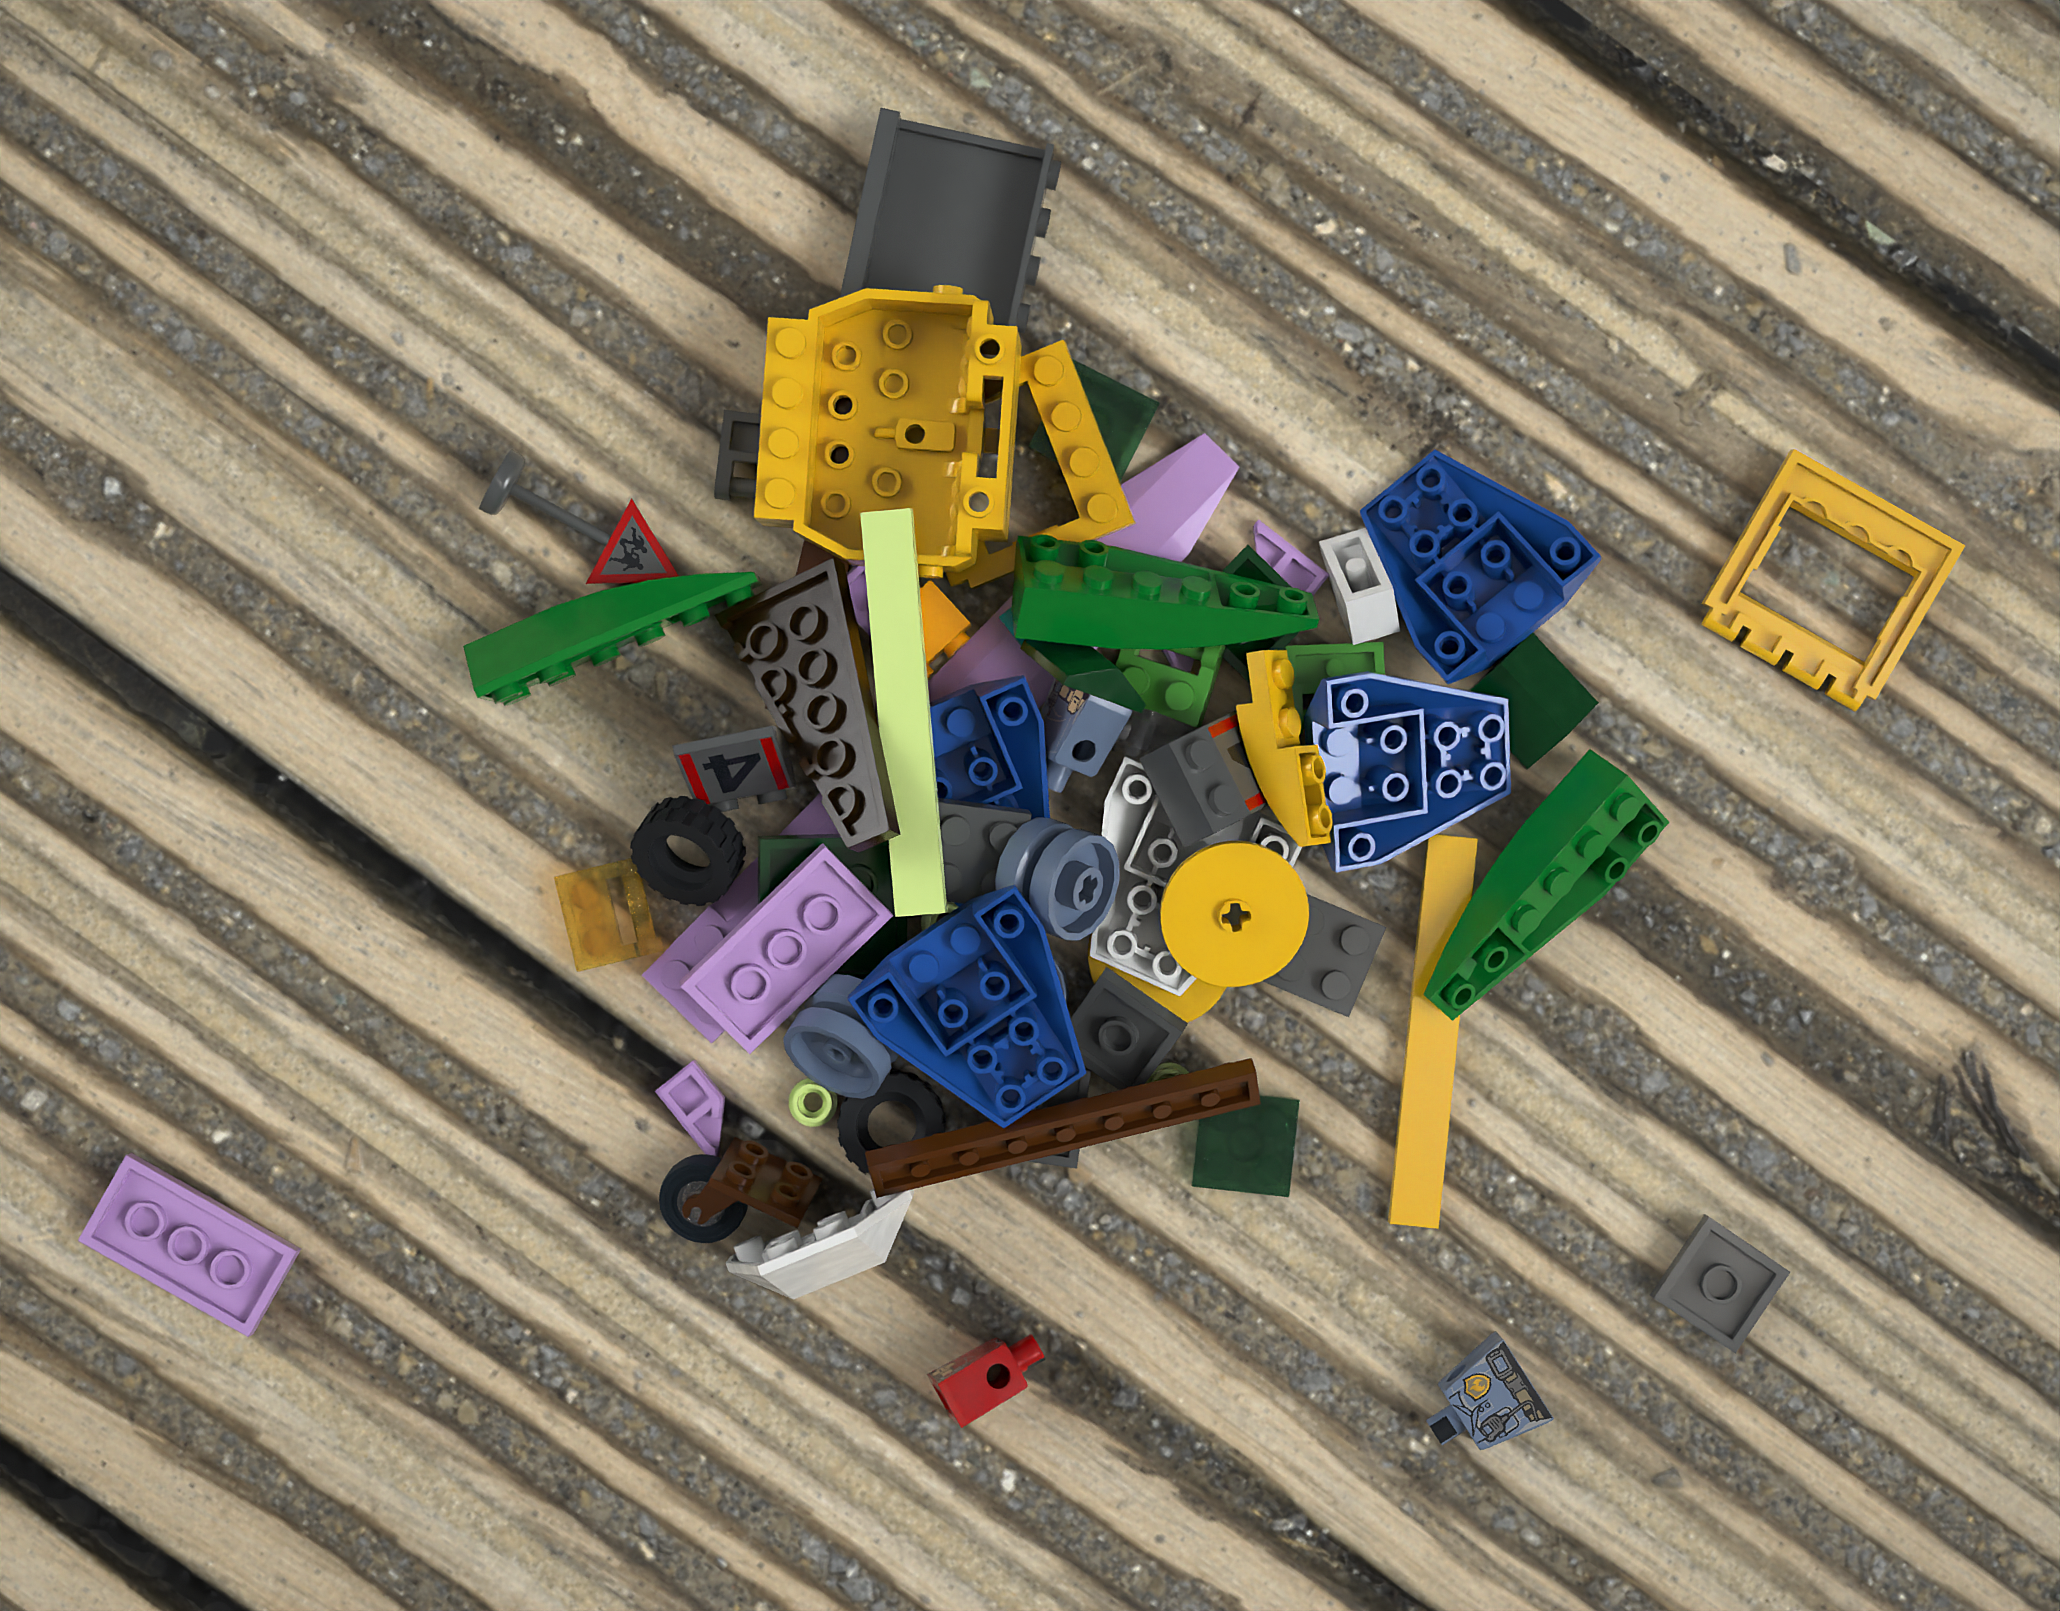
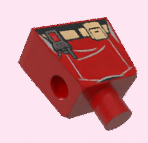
[927,1334,1045,1428]

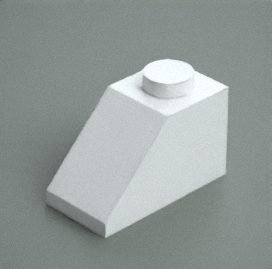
[1319,528,1400,645]

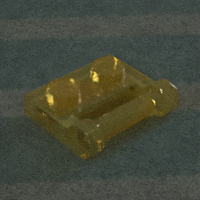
[554,858,664,972]

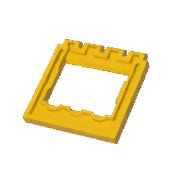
[906,340,1136,589]
[1701,449,1965,712]

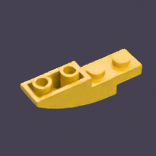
[1236,650,1333,847]

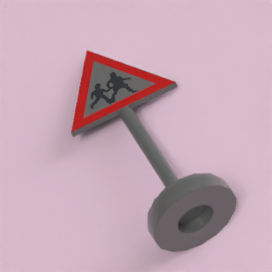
[479,449,679,584]

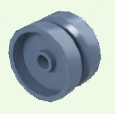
[995,817,1119,940]
[783,974,899,1099]

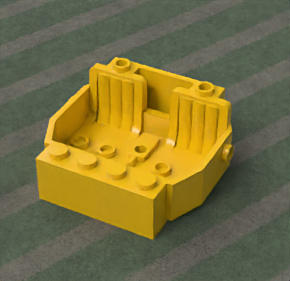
[754,285,1022,578]

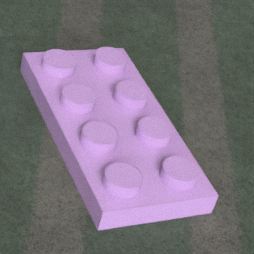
[679,843,893,1054]
[78,1153,301,1337]

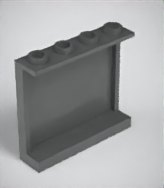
[839,108,1061,334]

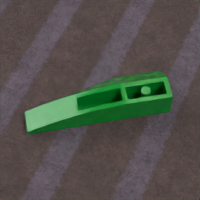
[1011,534,1320,650]
[463,572,762,706]
[1423,749,1670,1021]

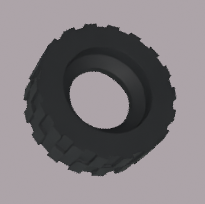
[630,796,746,906]
[837,1069,946,1175]

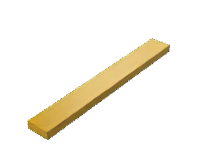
[1388,834,1478,1229]

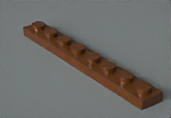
[865,1058,1261,1198]

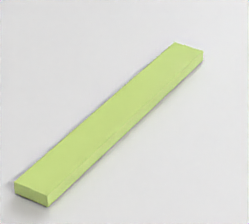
[860,508,948,917]

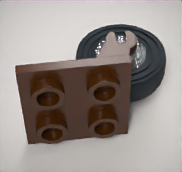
[659,1137,823,1243]

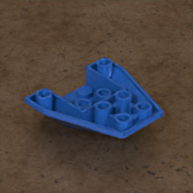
[1360,450,1601,685]
[1304,671,1511,873]
[878,675,1050,907]
[848,884,1087,1128]

